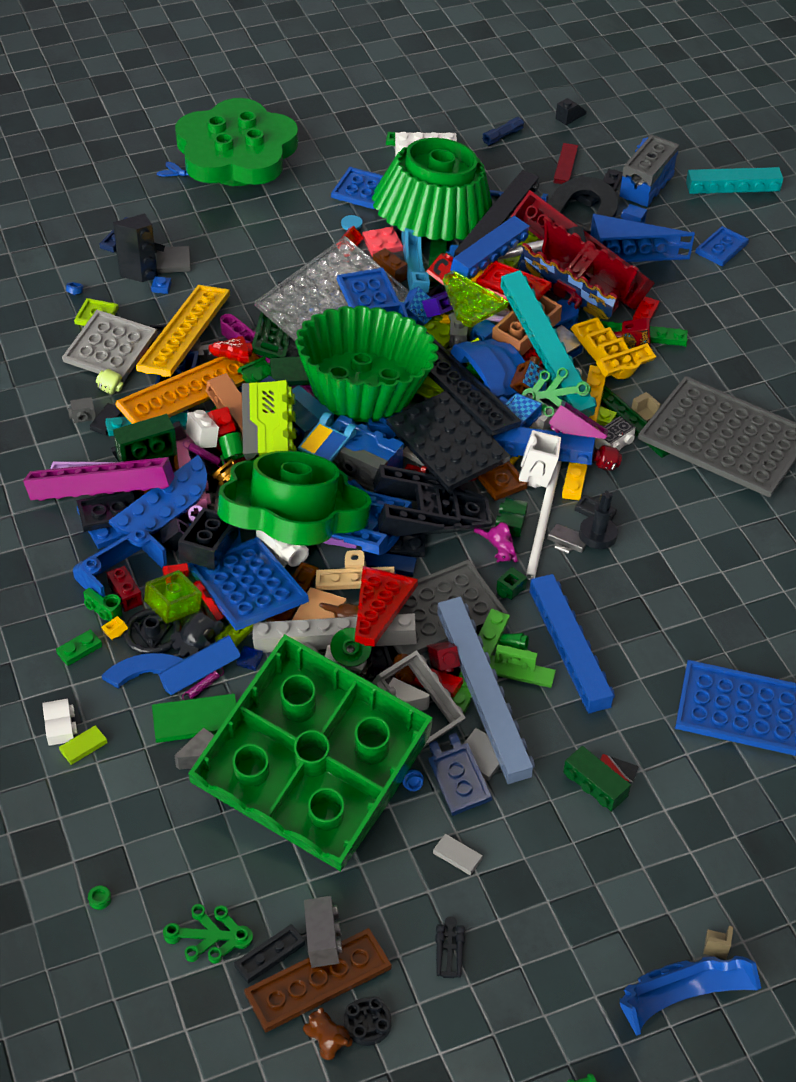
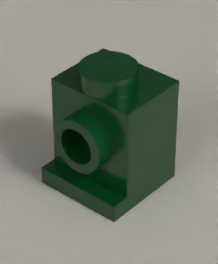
[496,567,527,600]

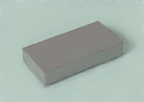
[433,834,483,875]

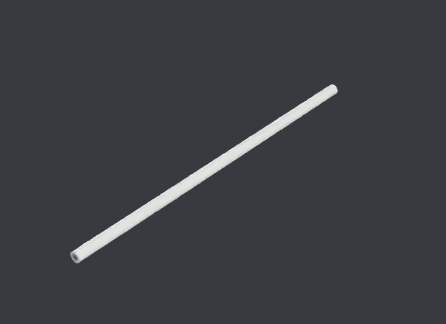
[526,368,582,580]

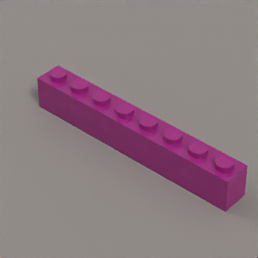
[23,457,175,501]

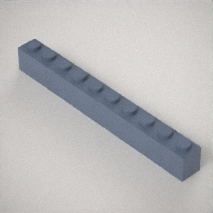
[437,596,535,784]

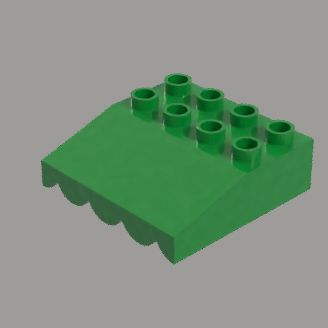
[188,634,433,872]

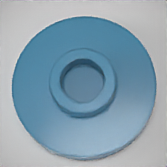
[341,215,362,230]

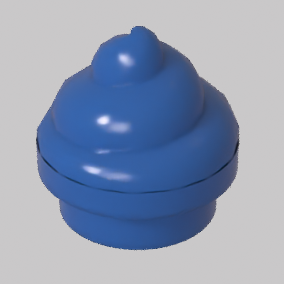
[402,770,424,791]

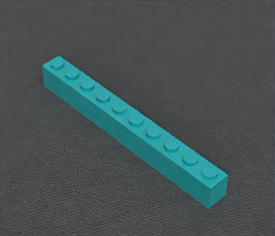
[500,270,597,417]

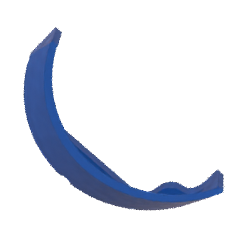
[619,956,761,1036]

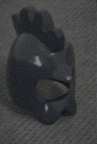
[171,612,225,657]

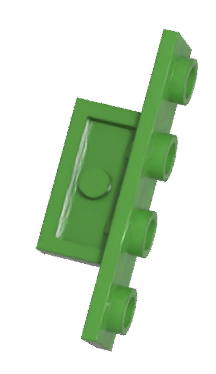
[489,644,556,688]

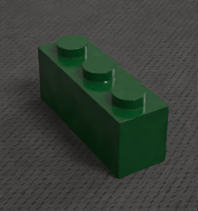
[563,746,631,812]

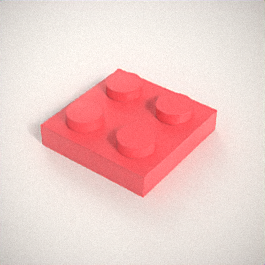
[362,226,403,257]

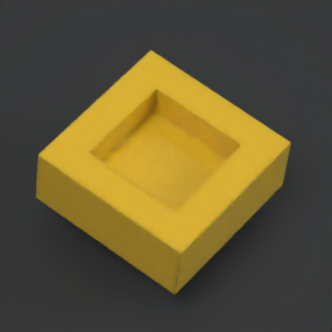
[101,616,128,640]

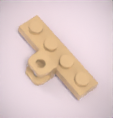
[316,550,395,590]

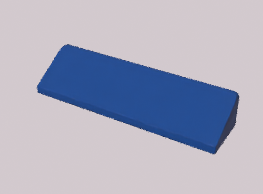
[158,635,241,695]

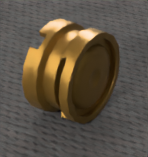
[212,459,235,486]

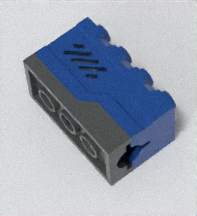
[619,134,679,207]
[330,415,404,492]

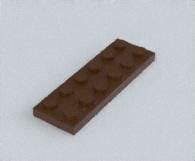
[244,928,391,1033]

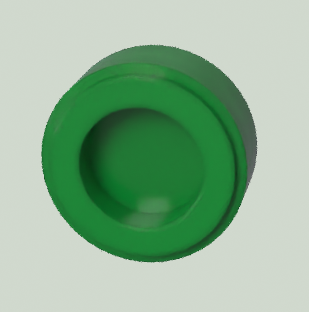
[88,885,111,910]

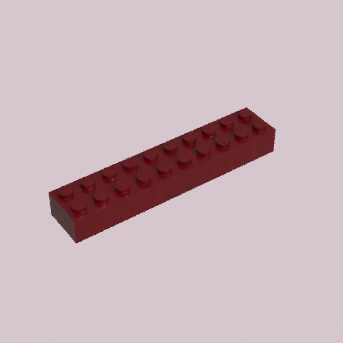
[511,190,655,310]

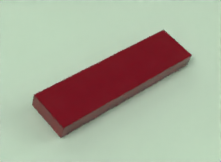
[553,143,578,184]

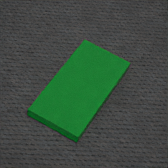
[152,694,236,743]

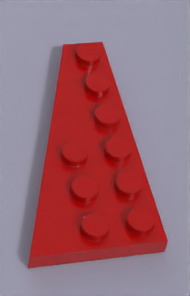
[355,566,418,647]

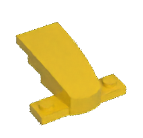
[570,317,656,379]

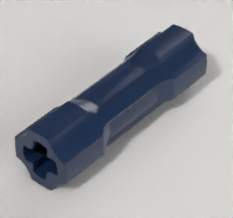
[482,116,524,146]

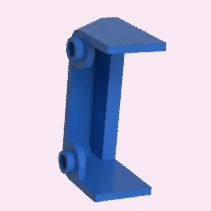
[73,529,167,598]

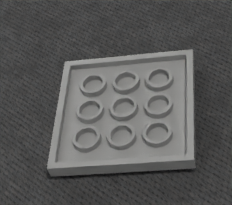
[62,310,158,382]

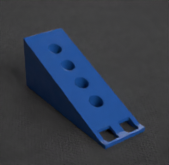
[590,214,695,262]

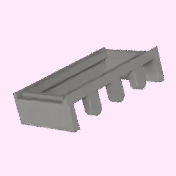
[372,650,466,749]

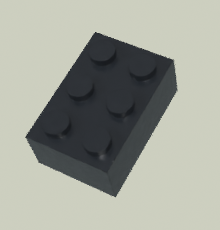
[178,508,239,570]

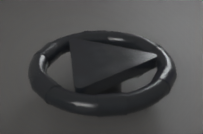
[123,608,182,654]

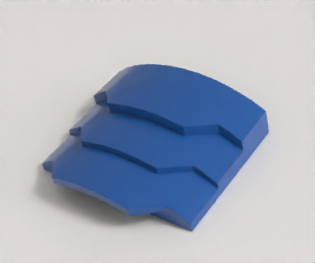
[450,338,525,399]
[332,489,412,555]

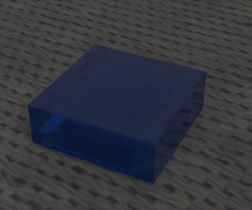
[237,646,263,671]

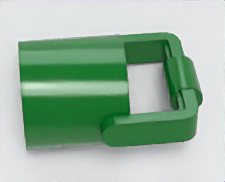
[218,432,244,470]

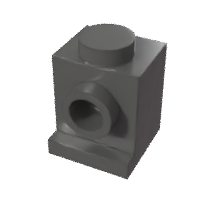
[68,397,96,423]

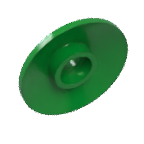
[330,628,371,667]

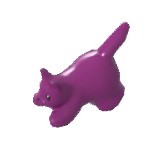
[473,522,518,563]

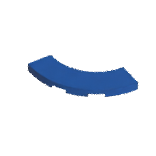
[102,653,184,689]

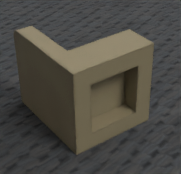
[632,392,660,422]
[703,926,733,959]

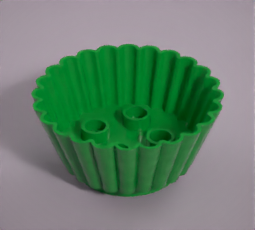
[372,138,493,241]
[295,306,439,422]

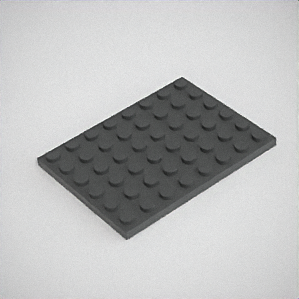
[638,376,796,497]

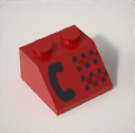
[426,253,463,289]

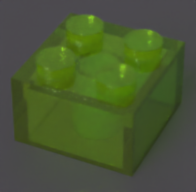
[144,570,202,623]

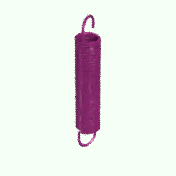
[183,440,225,468]
[182,668,224,700]

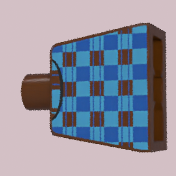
[510,356,548,400]

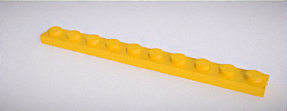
[562,365,606,500]

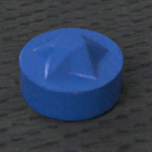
[66,282,83,295]

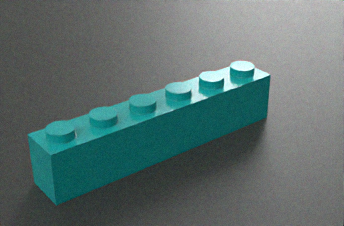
[686,167,783,194]

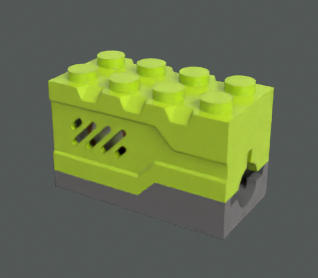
[242,380,297,460]

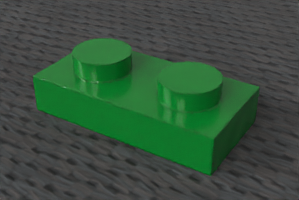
[56,629,102,666]

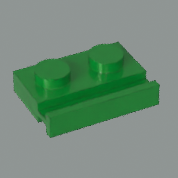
[237,357,271,383]

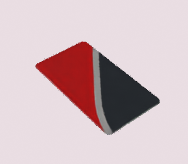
[600,754,639,782]

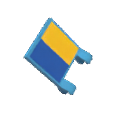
[298,412,356,462]

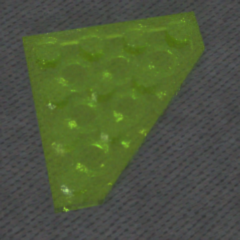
[443,270,509,327]

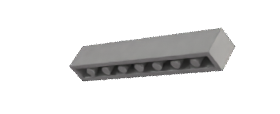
[252,613,417,653]

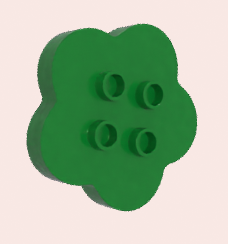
[175,98,298,186]
[217,451,371,545]

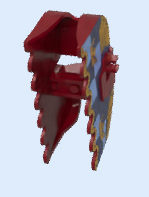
[522,216,639,319]

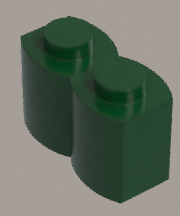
[495,498,528,537]

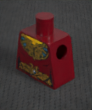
[613,318,651,349]

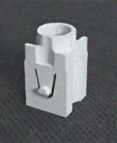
[519,430,561,488]
[256,530,309,567]

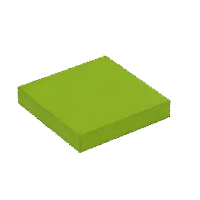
[74,298,119,326]

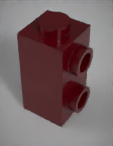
[107,565,143,612]
[427,641,460,673]

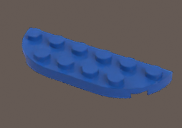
[109,455,207,535]

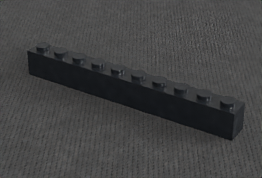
[454,170,540,257]

